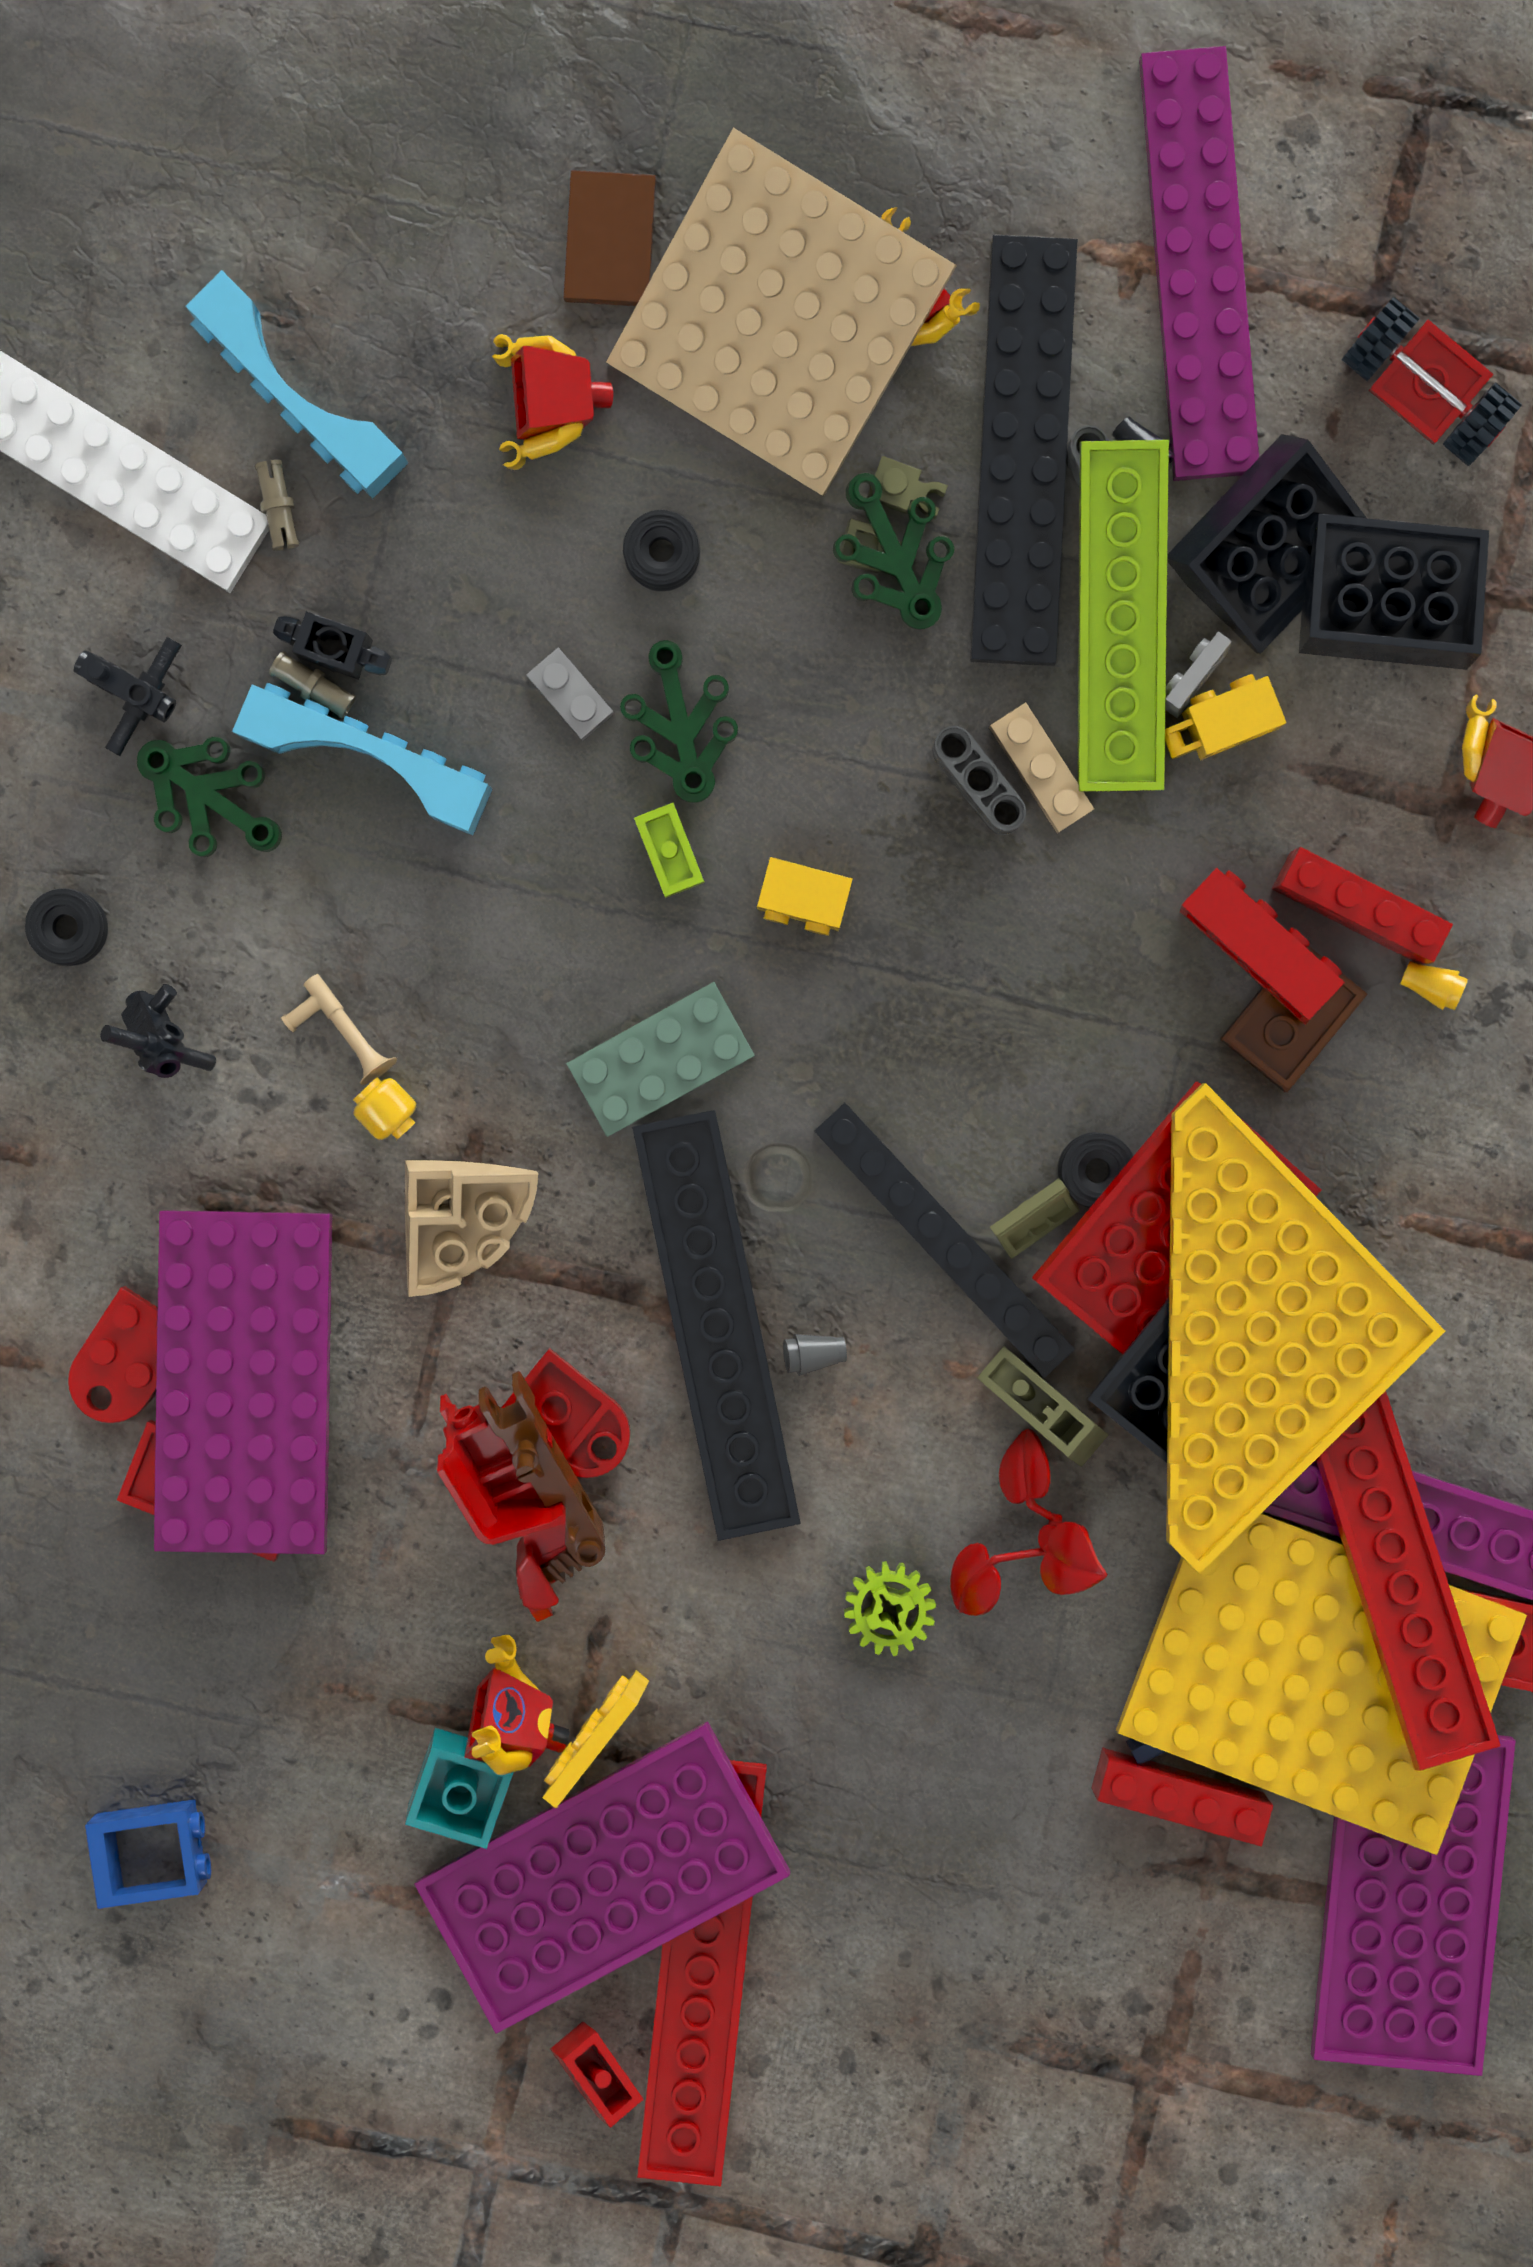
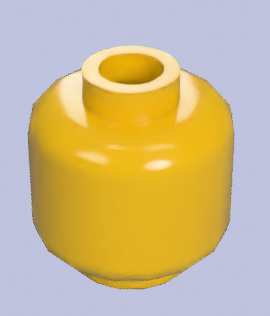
[353,1077,416,1140]

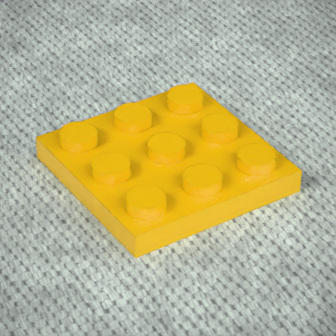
[542,1670,649,1808]

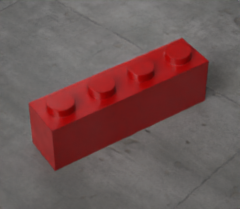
[1272,847,1453,965]
[1180,868,1345,1025]
[1091,1747,1273,1847]

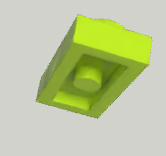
[634,803,705,898]

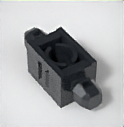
[273,611,392,680]

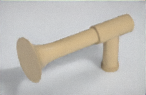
[281,974,397,1085]

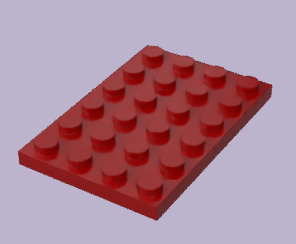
[1032,1082,1322,1354]

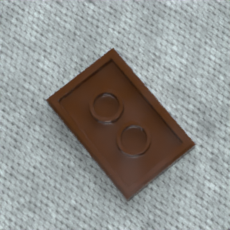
[564,170,656,306]
[1220,946,1368,1092]

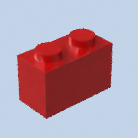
[550,2022,644,2128]

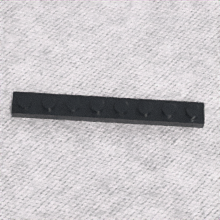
[814,1102,1075,1378]

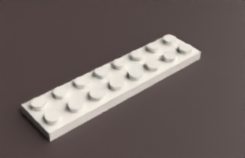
[0,351,269,593]

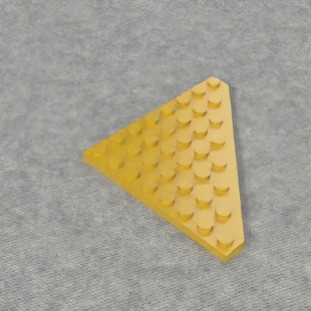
[1166,1083,1445,1574]

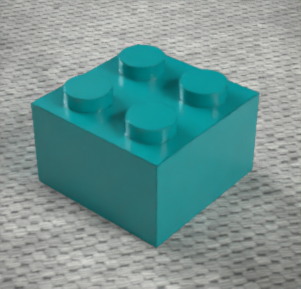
[405,1728,514,1849]

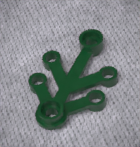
[833,473,954,630]
[620,640,738,803]
[137,737,282,857]

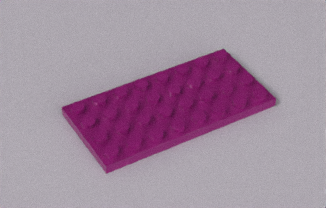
[154,1210,332,1554]
[414,1721,791,2034]
[1310,1735,1516,2076]

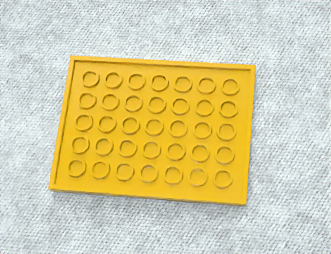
[1116,1513,1527,1855]

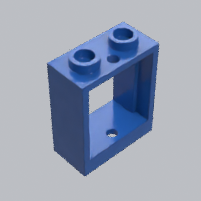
[85,1799,211,1909]

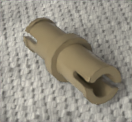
[255,460,300,551]
[269,651,356,719]

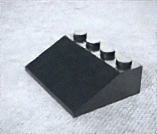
[1167,434,1366,654]
[1299,514,1489,670]
[1087,1298,1169,1463]

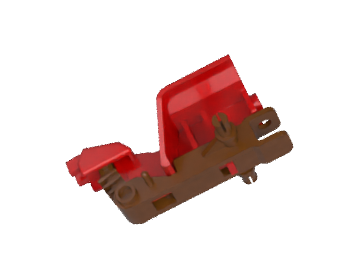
[437,1371,605,1622]

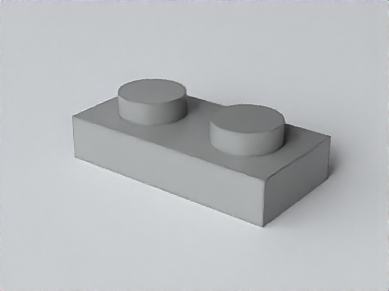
[1165,631,1232,718]
[526,647,614,741]

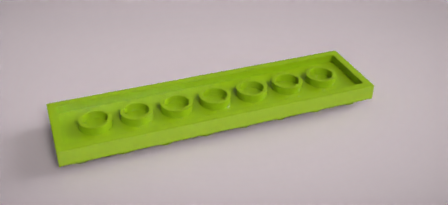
[1078,440,1169,791]

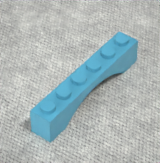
[186,270,408,499]
[232,683,492,835]

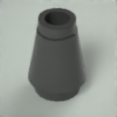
[783,1334,847,1376]

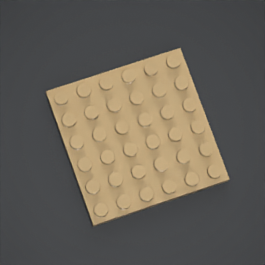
[606,127,957,496]

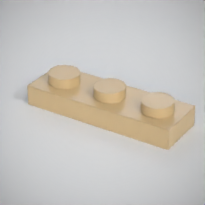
[989,702,1094,834]

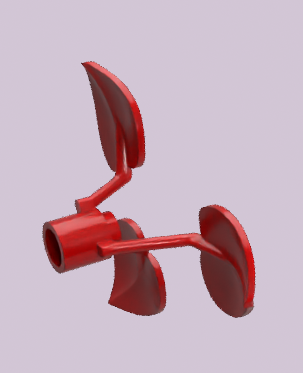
[950,1429,1108,1616]

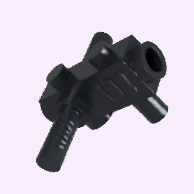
[73,637,182,756]
[100,984,216,1078]

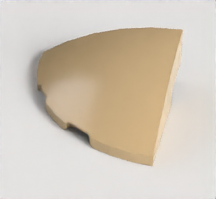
[405,1160,538,1297]

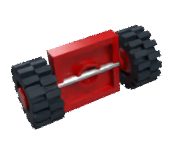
[1341,297,1522,466]

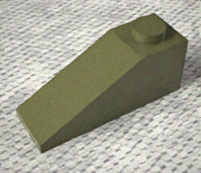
[977,1346,1109,1467]

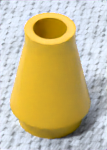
[1400,961,1468,1010]

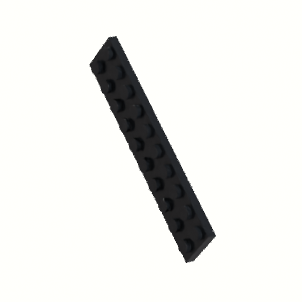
[970,235,1078,666]
[632,1110,801,1541]

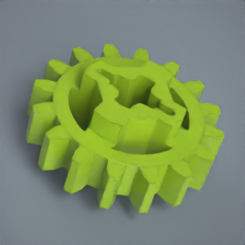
[844,1561,936,1656]

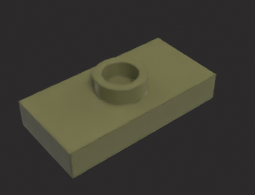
[990,1178,1080,1259]

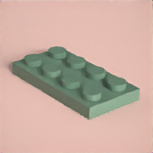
[566,982,755,1137]

